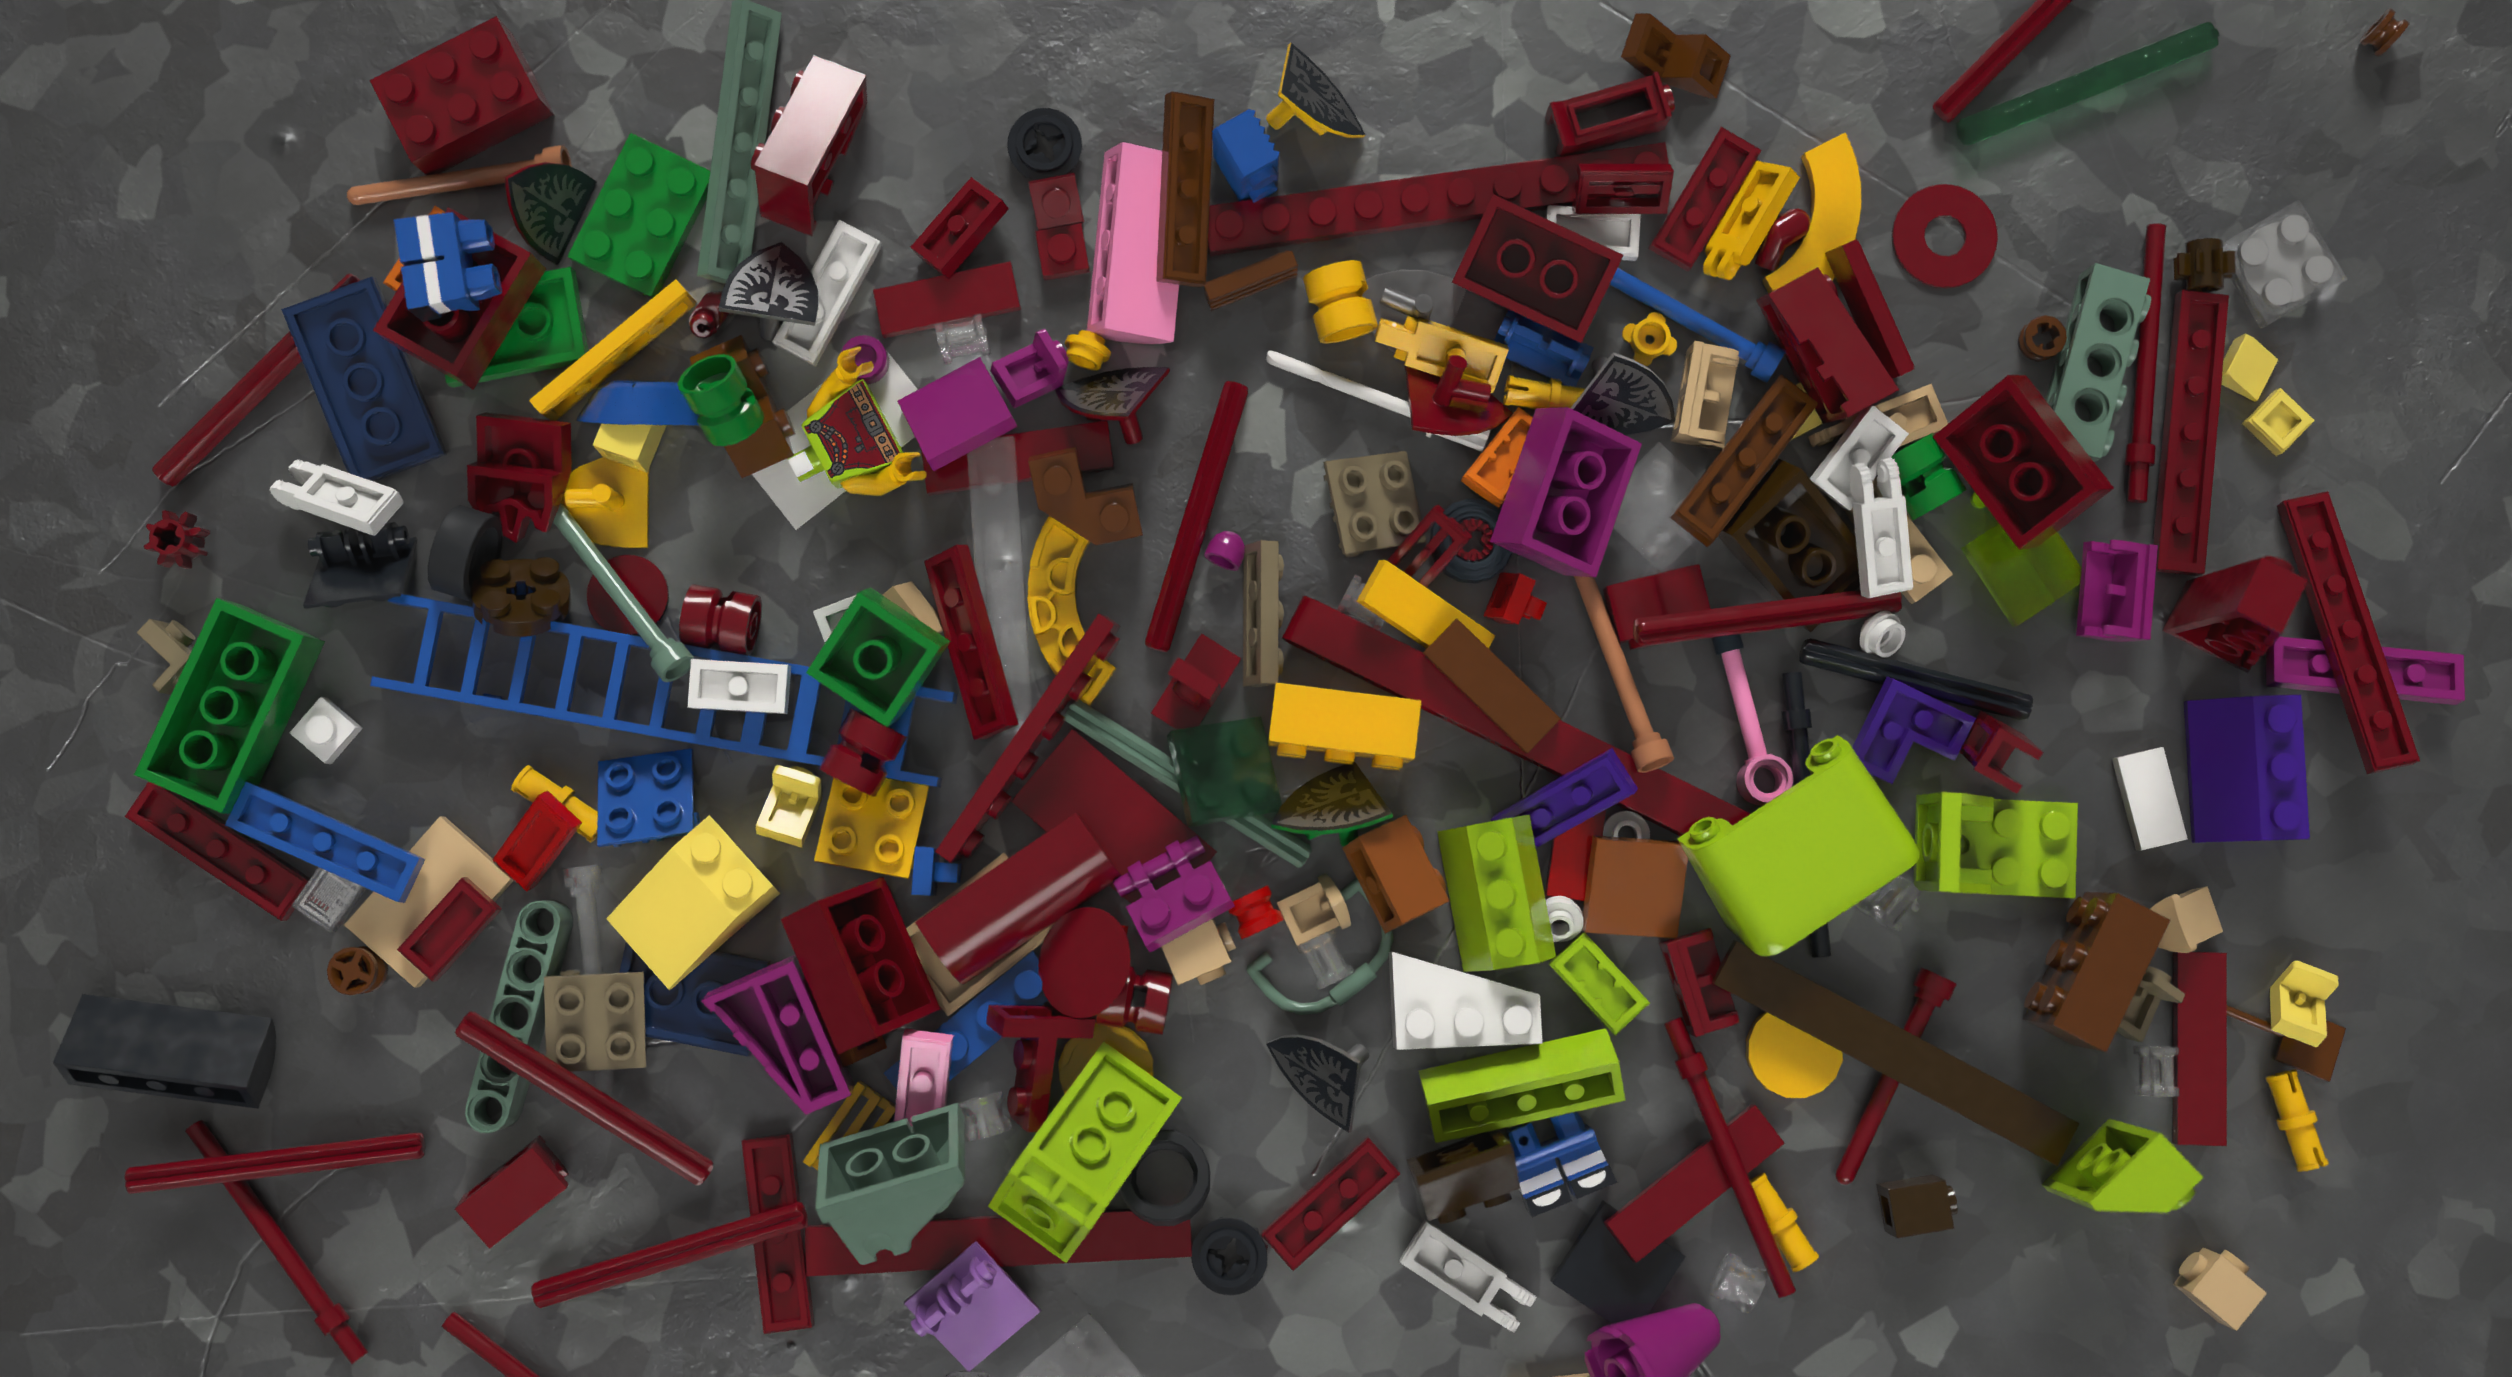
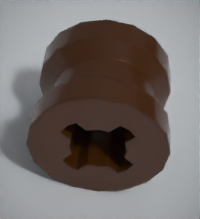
[327,946,388,995]

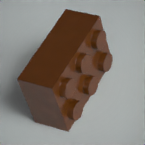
[2023,892,2171,1052]

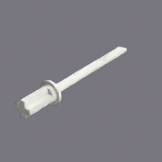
[1266,351,1492,452]

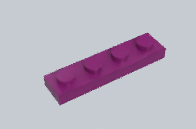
[2266,637,2465,705]

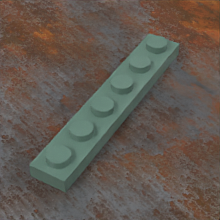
[697,0,782,284]

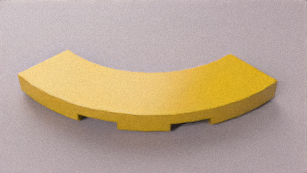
[1762,132,1862,293]
[1027,516,1116,707]

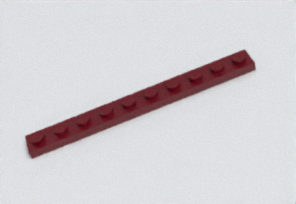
[1208,142,1672,256]

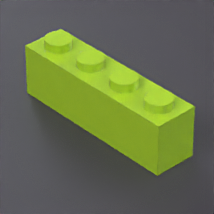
[1418,1028,1626,1143]

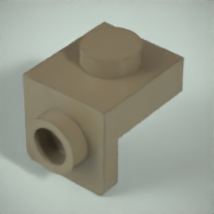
[137,619,196,695]
[2117,966,2185,1042]

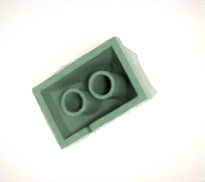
[815,1103,965,1265]

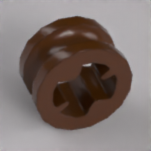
[2359,8,2409,57]
[2018,315,2067,362]

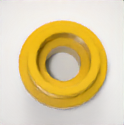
[1064,330,1111,371]

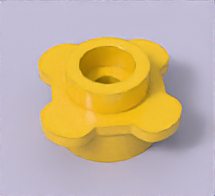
[1622,312,1677,367]

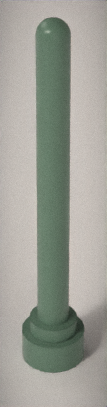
[553,503,694,682]

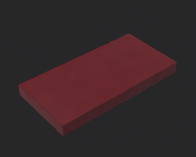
[1011,729,1217,904]

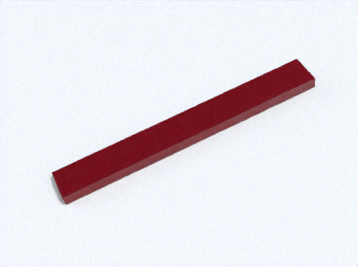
[805,1209,1192,1277]

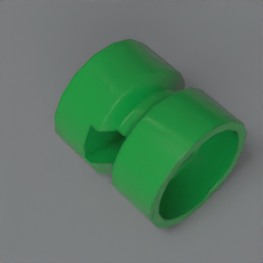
[678,354,764,446]
[1892,433,1967,521]

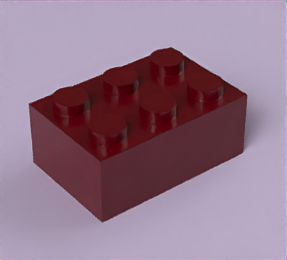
[369,16,554,175]
[1452,194,1624,343]
[373,207,546,390]
[1933,375,2114,550]
[780,877,941,1054]

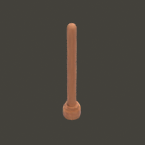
[347,145,572,205]
[1574,576,1674,773]

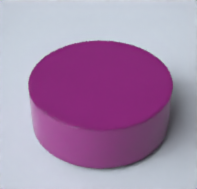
[841,335,889,385]

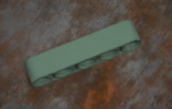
[465,900,573,1133]

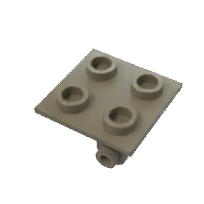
[1323,451,1426,558]
[544,970,646,1072]

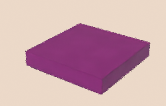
[897,357,1018,471]

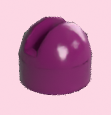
[1204,531,1245,571]

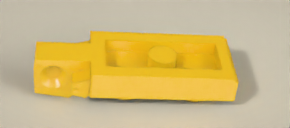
[1375,316,1509,393]

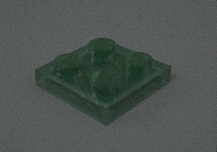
[1167,716,1282,827]

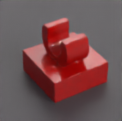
[1483,573,1547,625]

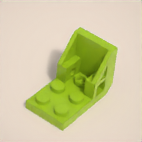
[1913,792,2078,899]
[988,1042,1182,1263]

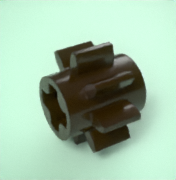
[2174,238,2236,293]

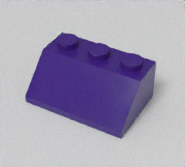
[2184,695,2310,843]

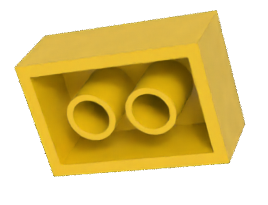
[1268,683,1422,770]

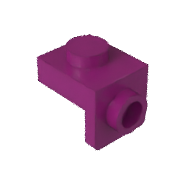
[990,328,1069,409]

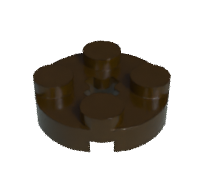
[471,557,571,637]

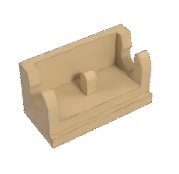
[1671,341,1739,450]

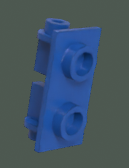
[1494,309,1594,387]

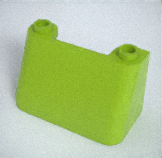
[1678,735,1920,956]

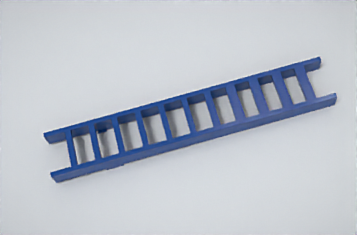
[370,594,958,788]

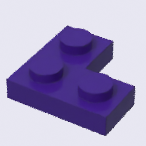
[1852,676,1976,784]

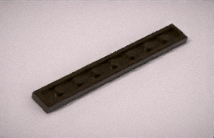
[1711,940,2080,1166]

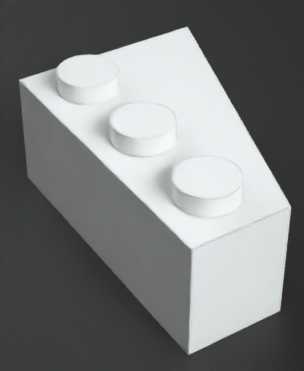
[1389,952,1543,1050]

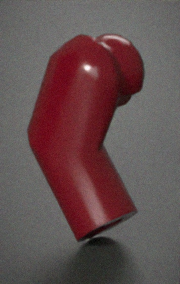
[1755,209,1811,271]
[689,291,734,339]

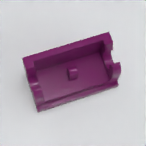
[2076,540,2158,642]

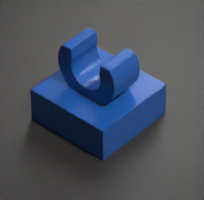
[911,846,962,896]

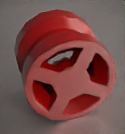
[1228,885,1284,939]

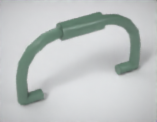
[1246,878,1394,1015]

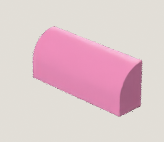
[1087,142,1179,344]

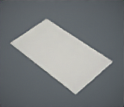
[752,340,918,530]

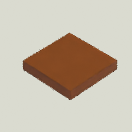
[1582,835,1688,938]

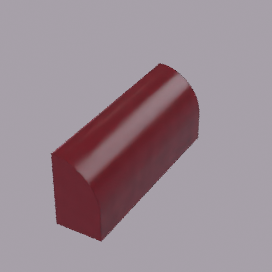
[915,812,1121,985]

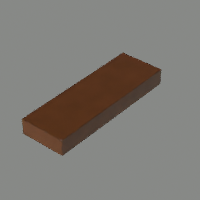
[1422,618,1561,754]

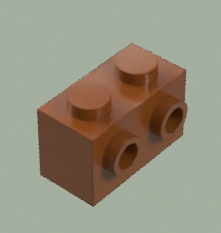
[1342,815,1450,934]

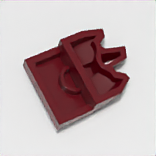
[467,412,572,543]

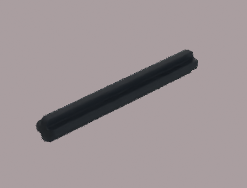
[1799,638,2033,720]

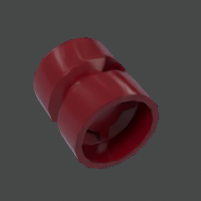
[679,584,762,656]
[819,708,907,797]
[1096,966,1173,1035]

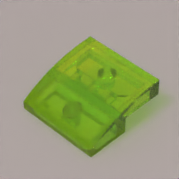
[1961,523,2081,627]

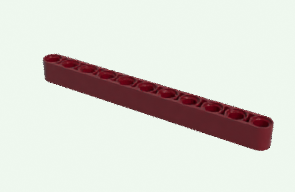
[1282,596,1750,837]

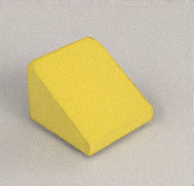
[2221,333,2278,402]

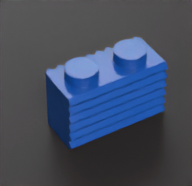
[1212,109,1280,203]

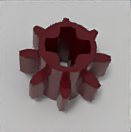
[144,510,210,569]

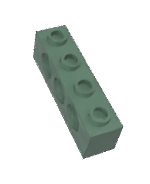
[2045,263,2151,462]

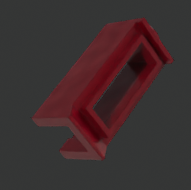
[1545,72,1675,157]
[1959,710,2043,794]

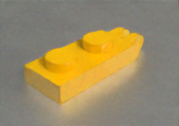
[1703,160,1800,280]

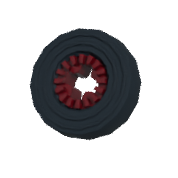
[1430,498,1513,584]

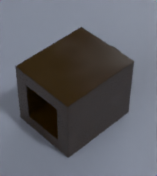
[1876,1174,1958,1238]

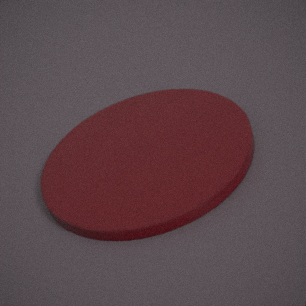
[587,555,669,635]

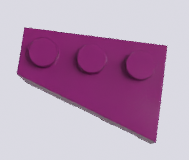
[701,955,855,1115]

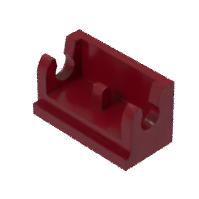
[1659,927,1740,1037]
[455,1135,569,1249]

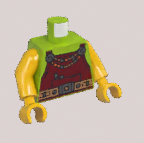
[787,347,926,496]

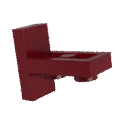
[1151,633,1242,739]
[986,1005,1095,1132]

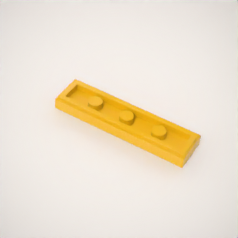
[529,279,697,421]

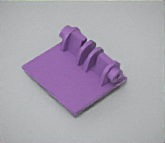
[904,1241,1041,1372]

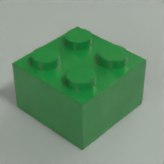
[806,587,951,728]

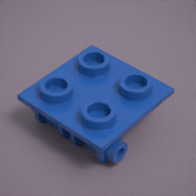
[597,748,701,847]

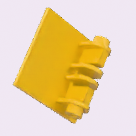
[814,777,929,879]

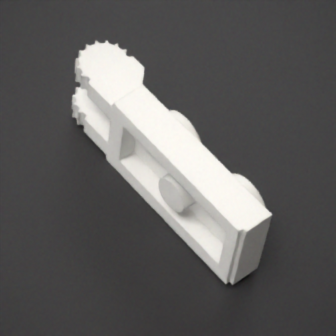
[1849,457,1913,598]
[269,459,404,536]
[1399,1219,1537,1333]

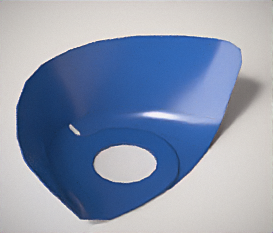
[576,380,699,425]

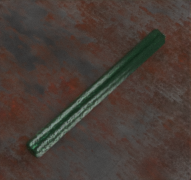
[1956,22,2220,146]

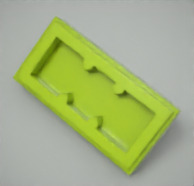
[1548,932,1650,1036]

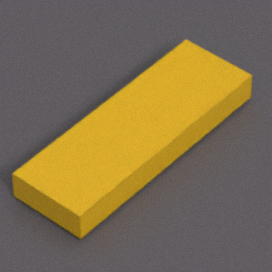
[1357,560,1496,649]

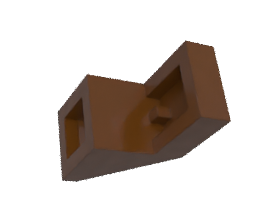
[1621,13,1731,98]

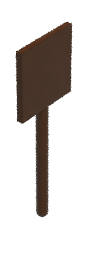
[2227,1005,2346,1082]

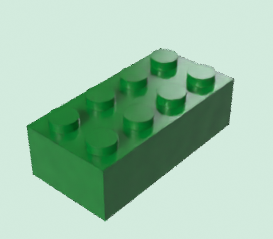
[134,598,325,814]

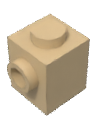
[1162,919,1236,985]
[2173,1248,2267,1331]

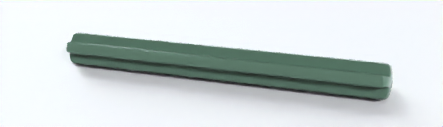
[1064,700,1312,867]

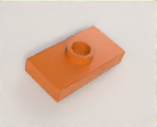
[1461,407,1533,508]

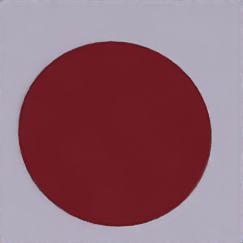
[1038,907,1131,1018]

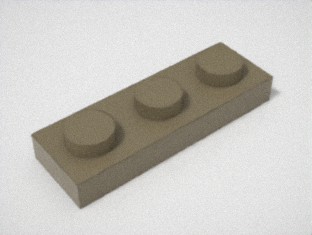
[1243,540,1284,687]

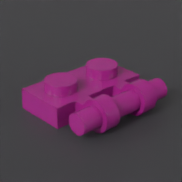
[1113,835,1235,953]

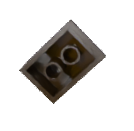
[1718,458,1860,632]
[1407,1129,1520,1224]

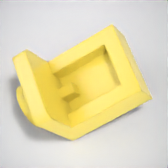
[756,765,822,848]
[2269,961,2339,1048]

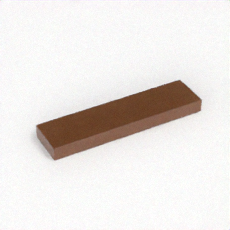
[1156,91,1214,288]
[1670,374,1819,547]

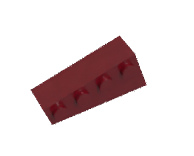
[2163,555,2308,673]

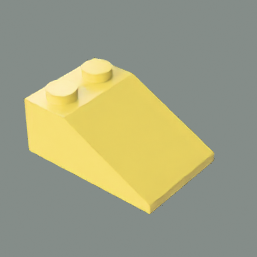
[606,815,780,990]

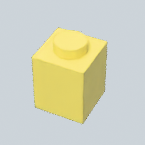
[593,424,667,473]

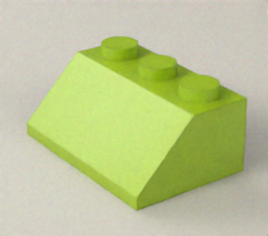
[1437,815,1556,972]
[2041,1118,2204,1213]

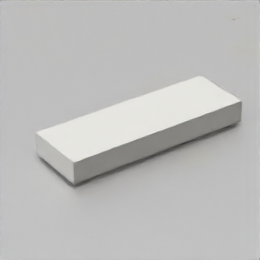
[772,220,882,367]

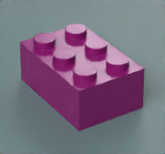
[1490,407,1642,578]

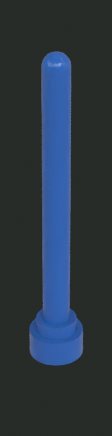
[1610,268,1786,383]

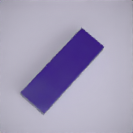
[1490,748,1638,848]

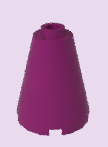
[1584,1303,1720,1377]

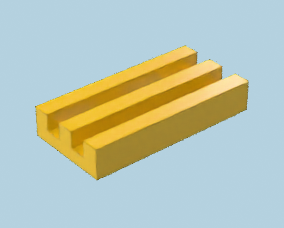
[803,1081,896,1170]

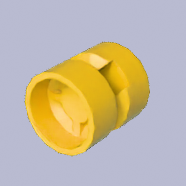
[1303,260,1378,344]

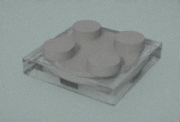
[2223,200,2348,329]

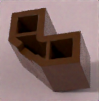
[689,335,796,478]
[1028,447,1143,545]

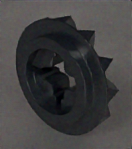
[1007,108,1083,180]
[1191,1217,1268,1295]

